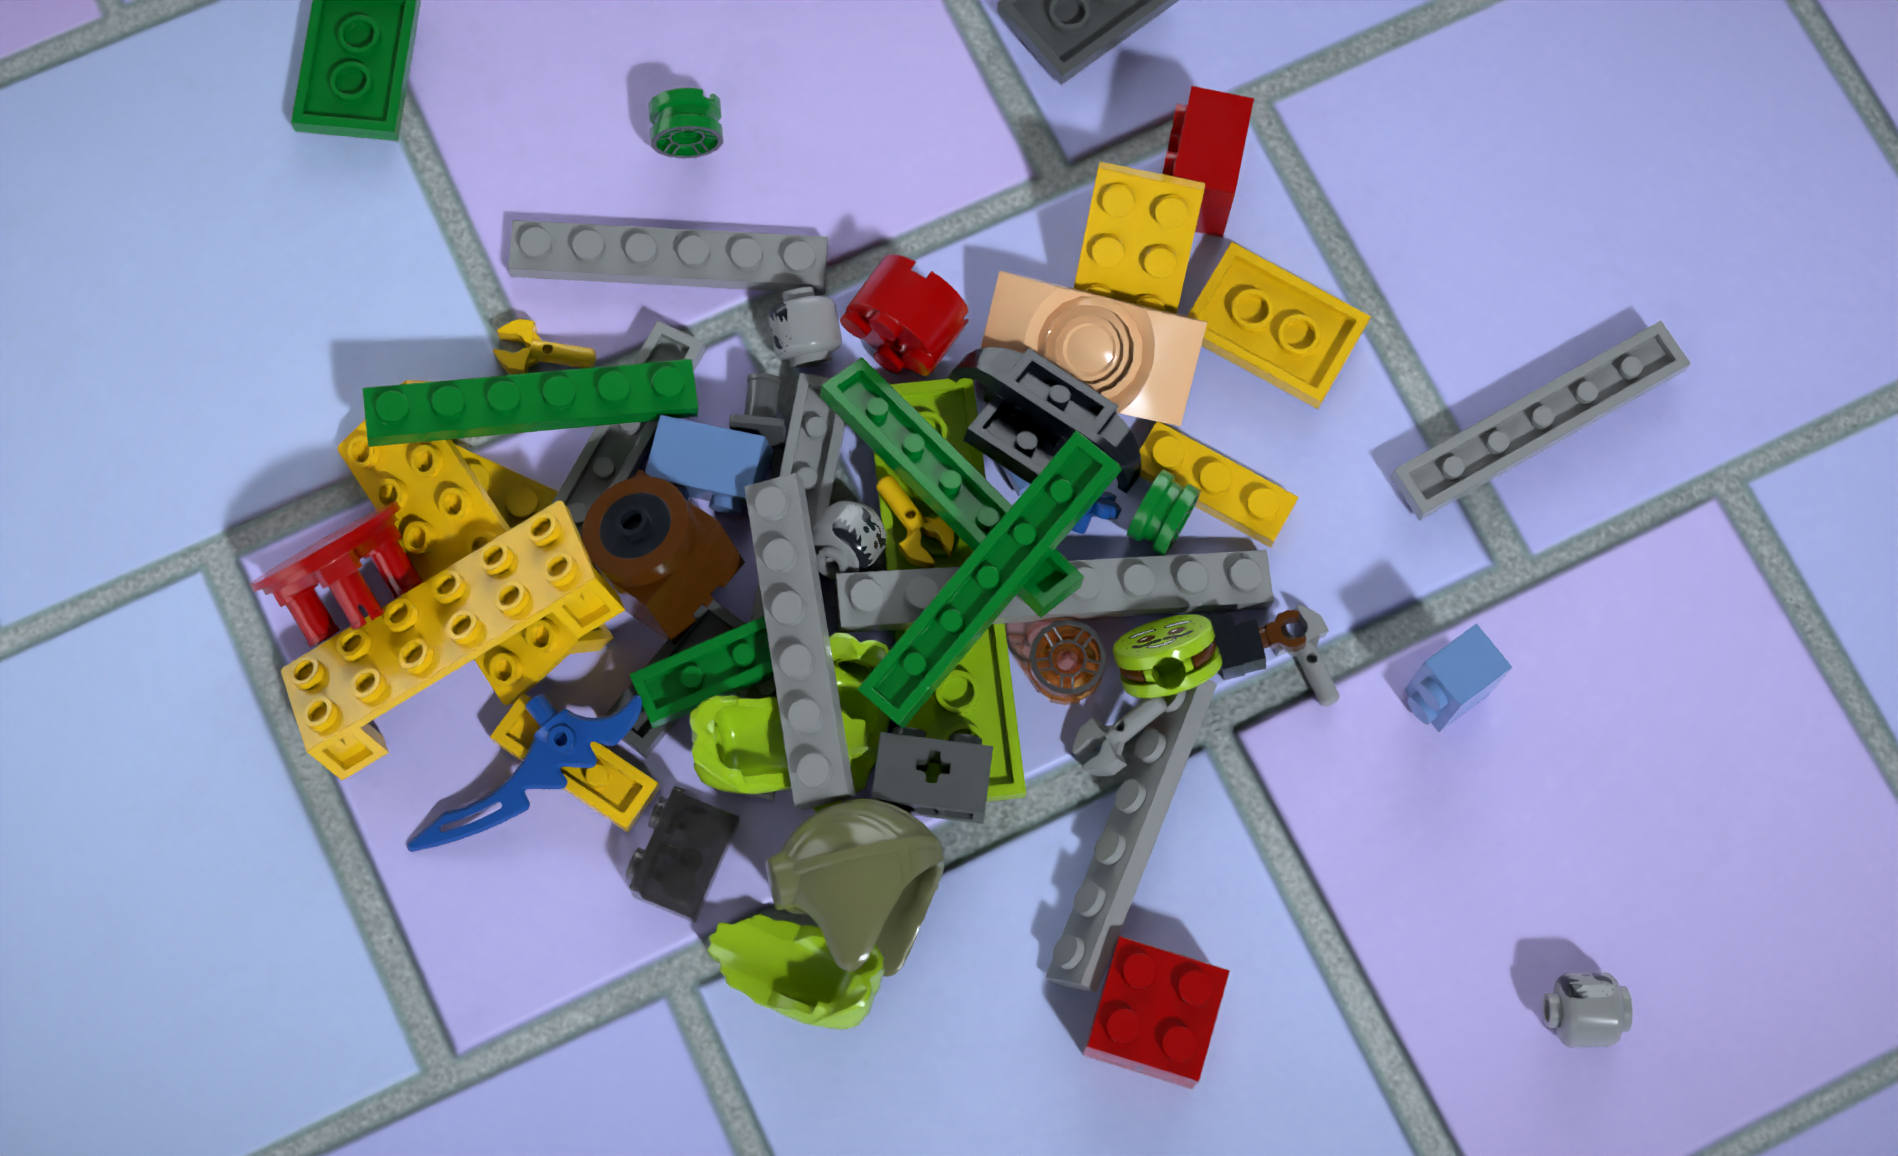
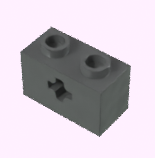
[871,727,993,824]

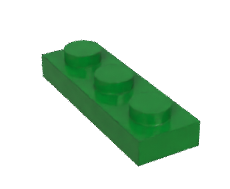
[629,616,774,729]

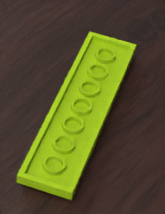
[873,378,1026,802]

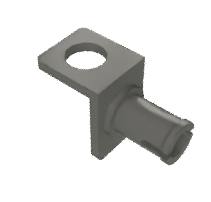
[729,373,786,480]

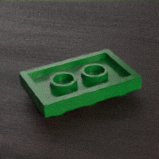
[291,0,421,141]

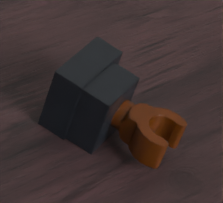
[1210,610,1306,680]

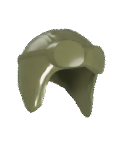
[766,799,945,977]

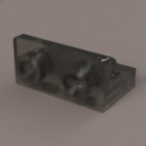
[625,786,740,923]

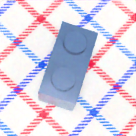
[645,415,773,515]
[1405,623,1512,732]

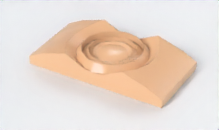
[981,270,1207,426]

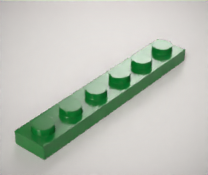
[820,357,1084,618]
[362,359,699,447]
[857,430,1122,728]

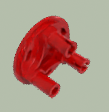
[249,501,424,648]

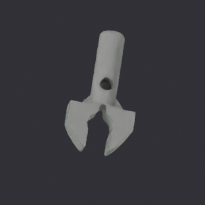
[1273,605,1340,707]
[1072,697,1167,776]

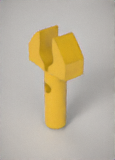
[493,319,596,375]
[876,475,954,569]

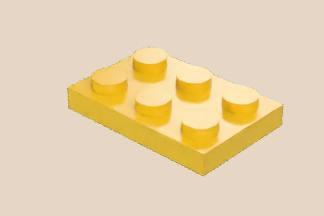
[1074,161,1205,314]
[1187,242,1371,409]

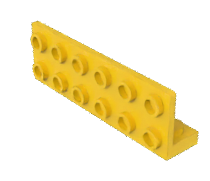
[338,380,614,705]
[281,500,625,781]

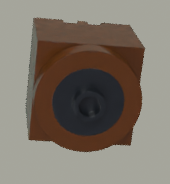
[581,469,745,645]

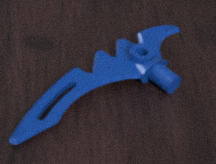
[407,694,642,852]

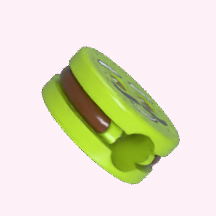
[1112,614,1222,698]

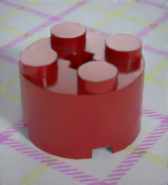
[840,254,969,376]

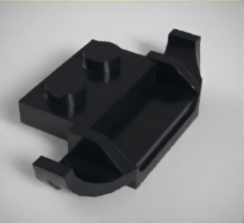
[947,347,1142,494]

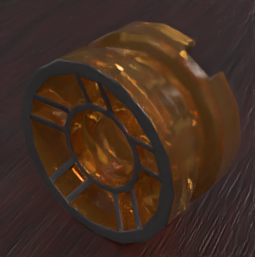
[1028,620,1107,705]

